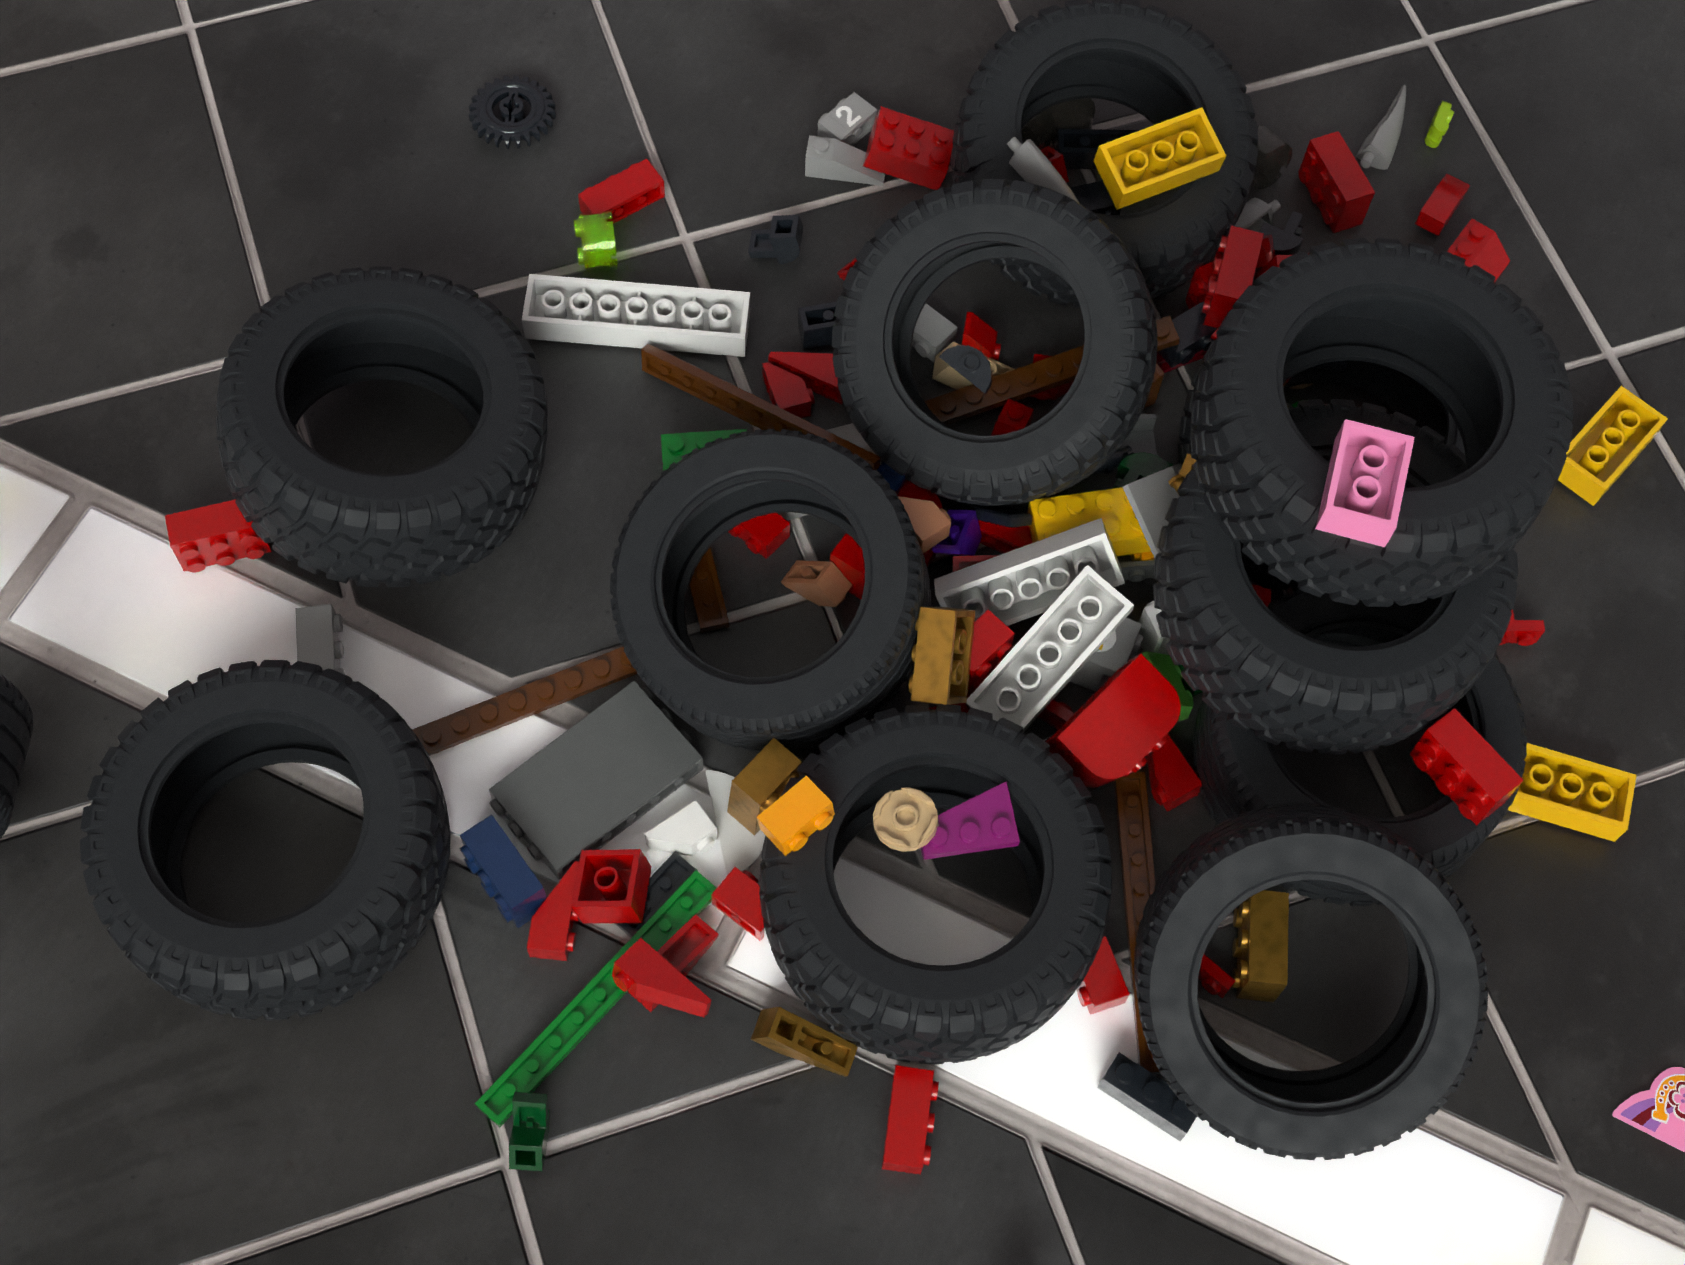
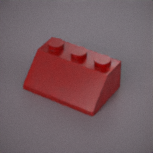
[1447,218,1510,283]

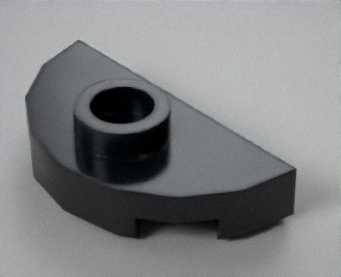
[939,345,992,394]

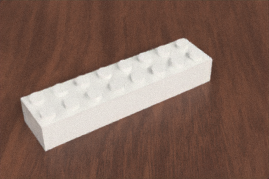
[522,274,750,357]

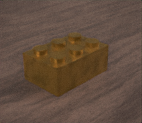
[909,607,976,705]
[727,738,802,836]
[1232,890,1289,1002]

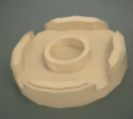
[873,787,938,852]

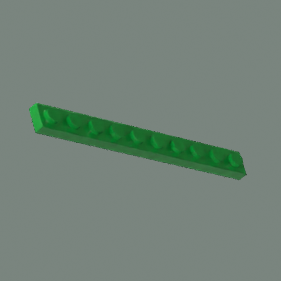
[475,870,717,1128]

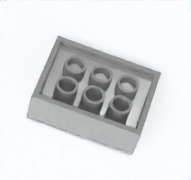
[1123,463,1182,559]

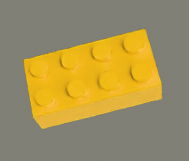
[1094,107,1226,210]
[1558,385,1668,506]
[1027,487,1151,556]
[1508,743,1637,842]

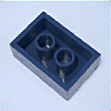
[459,814,547,928]

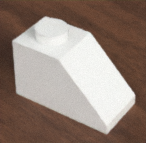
[645,800,718,856]

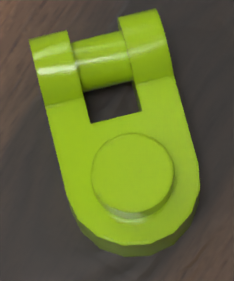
[1425,100,1454,148]

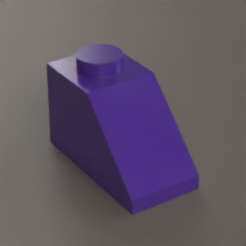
[932,509,982,556]

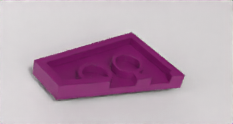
[921,781,1020,860]

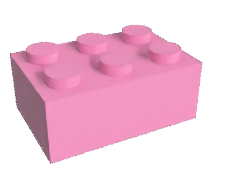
[1315,419,1415,547]

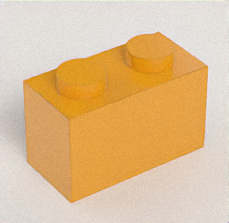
[757,775,835,856]

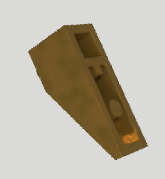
[751,1007,858,1077]

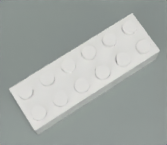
[934,518,1125,626]
[966,565,1134,733]

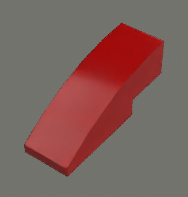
[1415,174,1471,236]
[628,914,719,1012]

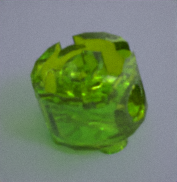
[574,211,618,269]

